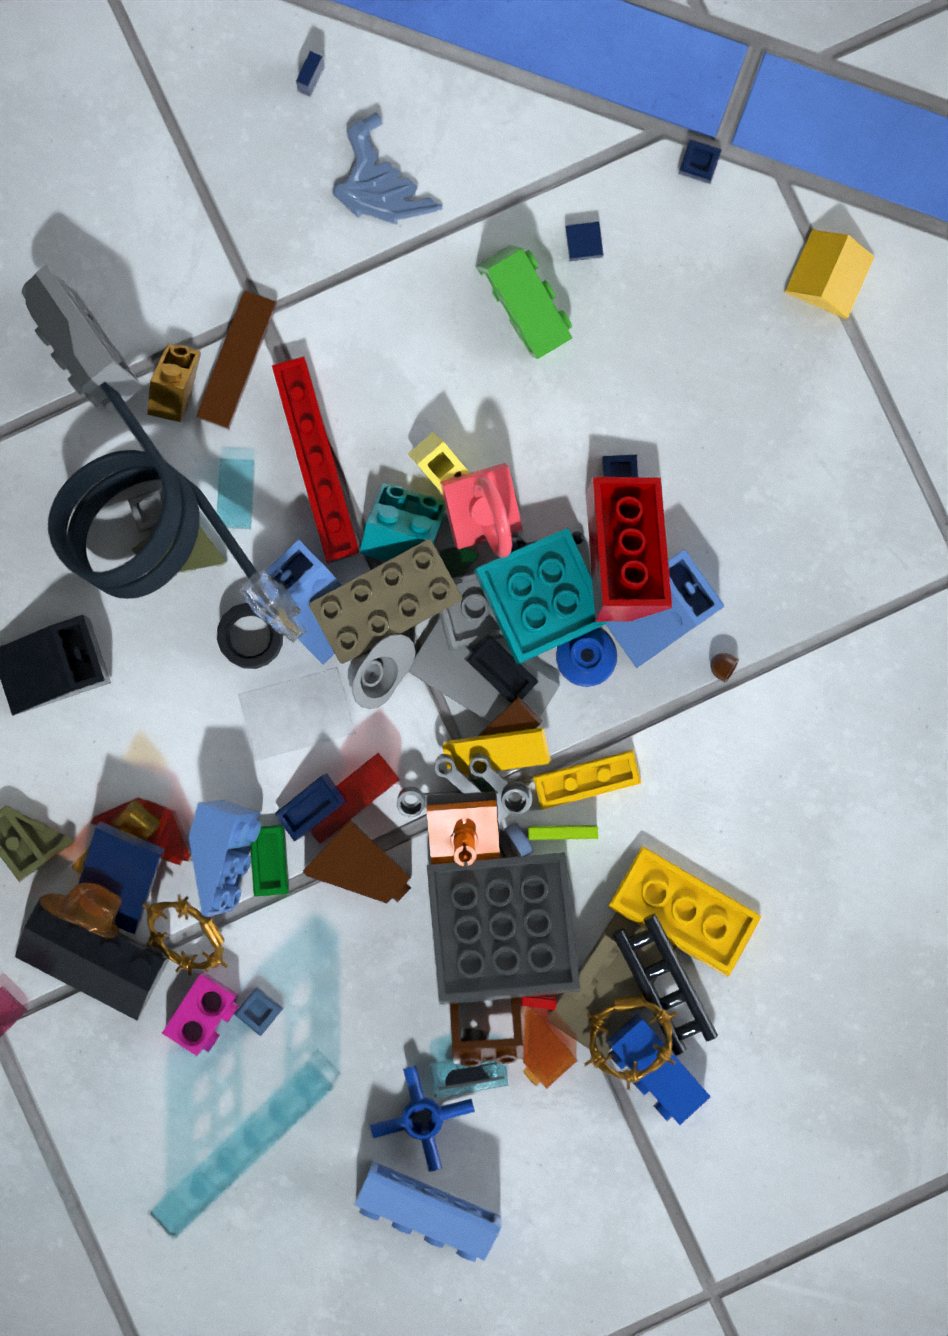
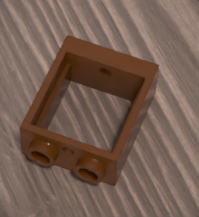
[449,997,524,1067]

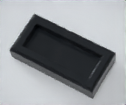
[464,634,539,703]

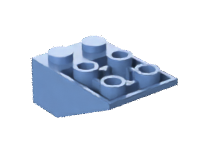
[249,539,342,665]
[605,549,725,669]
[189,800,261,917]

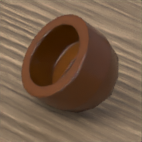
[710,653,739,683]

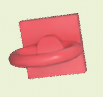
[440,463,523,558]

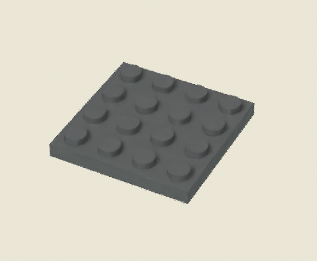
[427,852,580,1005]

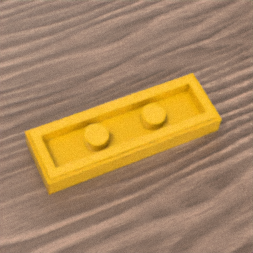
[442,727,551,775]
[533,750,642,810]

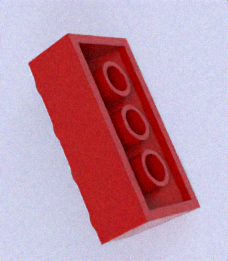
[586,477,672,622]

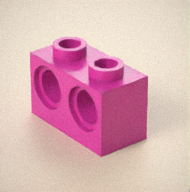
[162,972,239,1056]

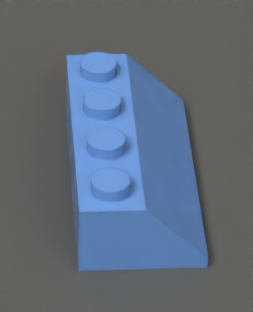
[355,1161,501,1262]

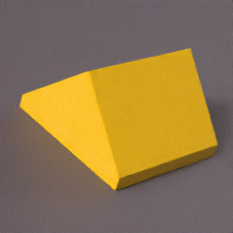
[785,230,874,320]

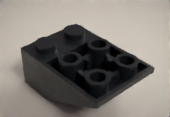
[0,615,111,716]

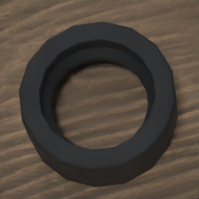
[217,603,284,669]

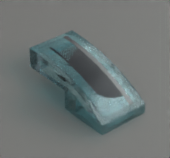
[429,1058,509,1098]

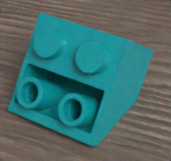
[359,482,446,562]

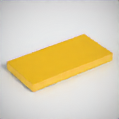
[607,846,762,977]

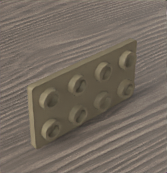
[309,539,462,664]
[547,912,676,1057]

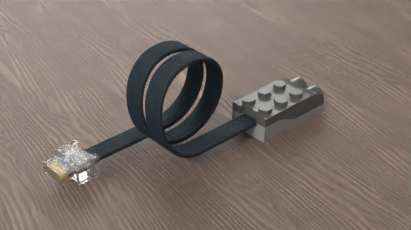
[22,265,307,642]

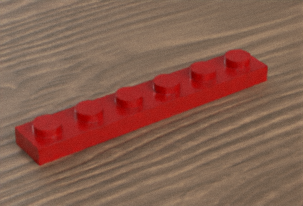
[272,356,360,564]

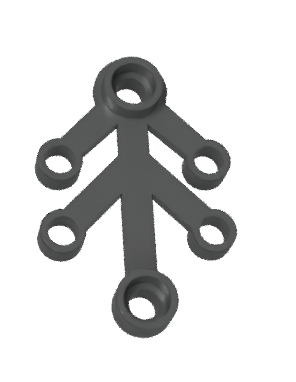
[397,753,533,825]

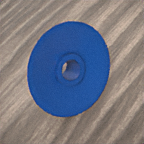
[556,628,617,687]

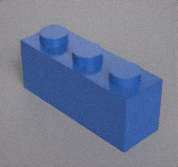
[606,1014,711,1125]

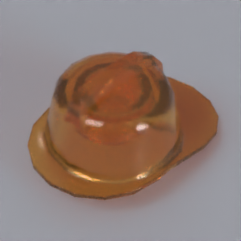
[40,883,121,938]

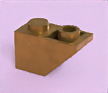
[147,344,201,422]

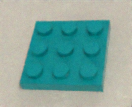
[473,528,610,665]

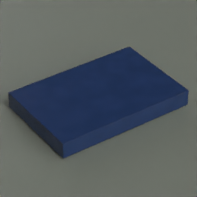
[71,822,165,934]

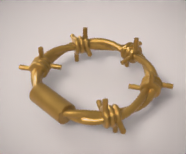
[142,894,228,976]
[584,996,677,1090]

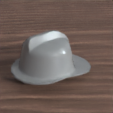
[348,634,416,709]

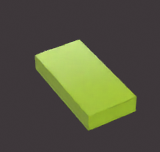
[528,825,599,840]

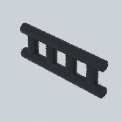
[612,913,718,1056]

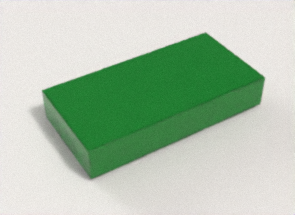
[250,825,289,897]

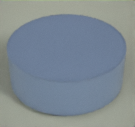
[505,822,533,856]

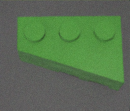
[476,245,573,359]

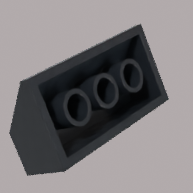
[15,895,170,1020]

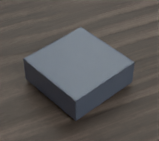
[234,987,284,1036]

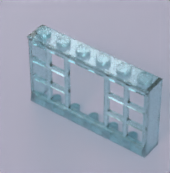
[149,1049,341,1240]

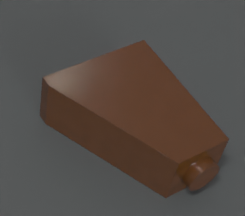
[302,820,412,903]

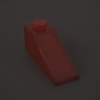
[310,752,401,844]

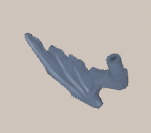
[332,112,442,224]

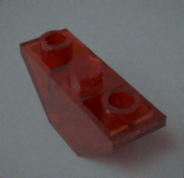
[91,797,192,866]

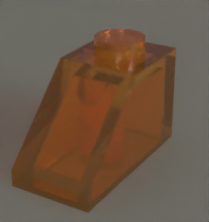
[522,1007,578,1089]

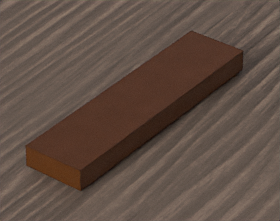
[196,290,277,430]

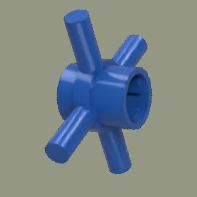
[370,1065,475,1172]

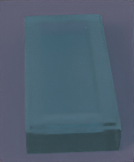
[217,458,255,529]

